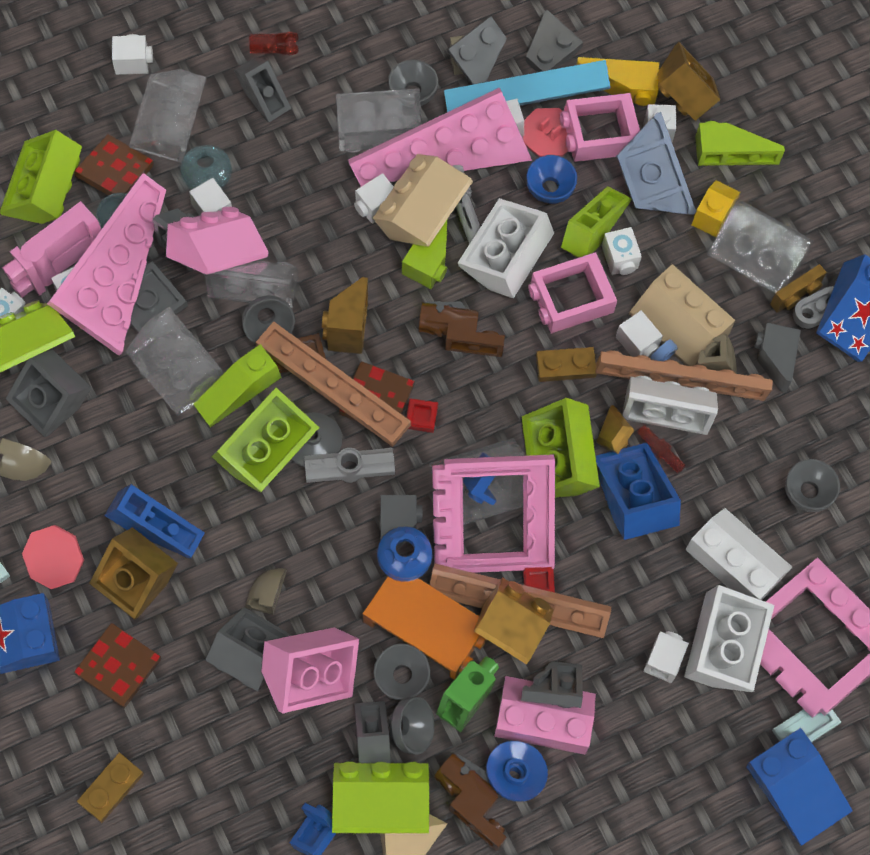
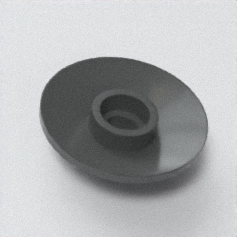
[291,412,342,467]

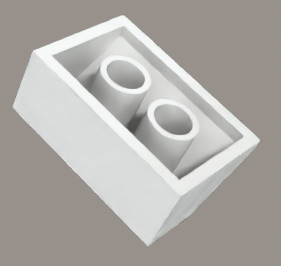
[458,198,554,298]
[622,376,718,435]
[686,508,792,600]
[684,585,774,692]

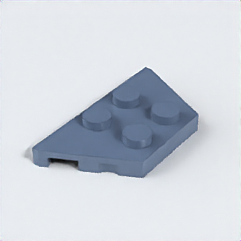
[616,112,696,215]

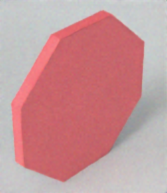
[522,108,568,157]
[22,525,84,589]

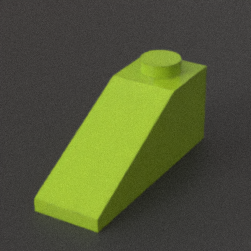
[695,121,785,166]
[561,186,631,258]
[402,219,448,289]
[193,344,282,428]

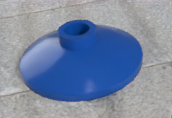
[486,741,548,802]

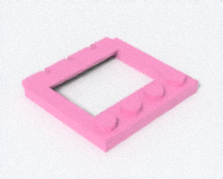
[432,454,555,573]
[760,557,870,718]

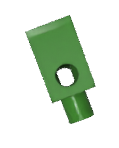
[436,657,499,732]

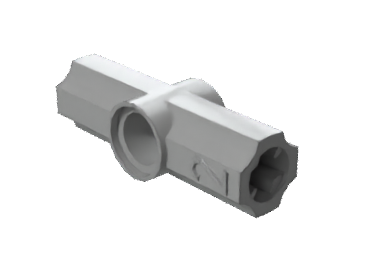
[304,448,395,483]

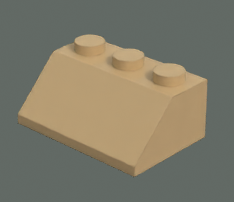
[373,154,473,247]
[629,264,735,366]

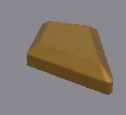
[597,405,634,454]

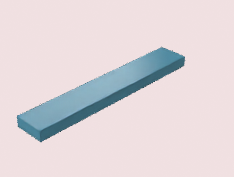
[444,60,610,112]

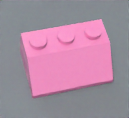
[166,207,268,275]
[261,627,359,714]
[494,676,596,755]

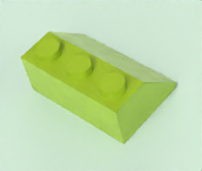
[0,130,82,224]
[0,300,75,372]
[212,388,320,493]
[522,398,600,498]
[332,762,429,834]

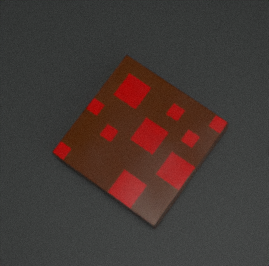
[75,134,154,203]
[339,361,415,421]
[74,623,162,709]

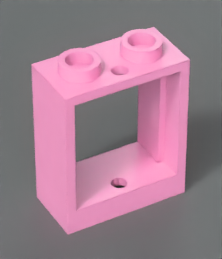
[560,93,640,162]
[528,252,617,333]

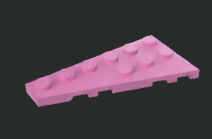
[348,88,532,187]
[47,173,166,356]

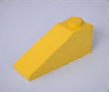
[576,57,659,106]

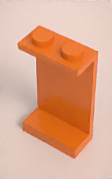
[363,577,487,680]

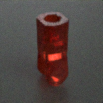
[249,31,299,55]

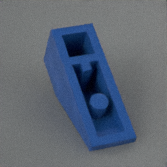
[104,484,205,558]

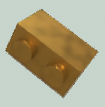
[657,42,721,121]
[322,277,368,354]
[89,527,178,620]
[474,577,554,664]

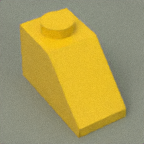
[691,180,741,237]

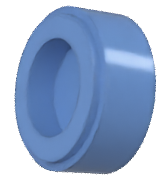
[650,339,678,362]

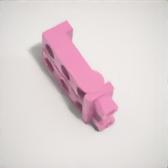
[2,201,101,298]

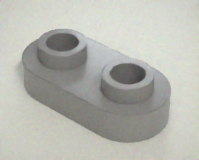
[793,286,834,329]

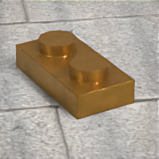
[770,264,827,313]
[536,347,597,382]
[77,753,144,823]

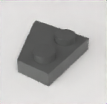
[526,10,583,73]
[446,16,507,85]
[521,661,583,708]

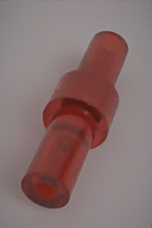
[637,424,686,474]

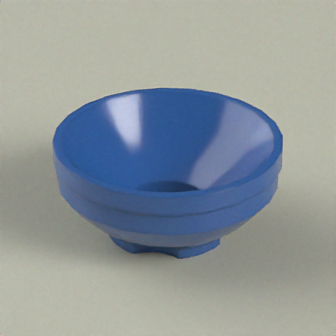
[526,155,577,204]
[377,527,432,582]

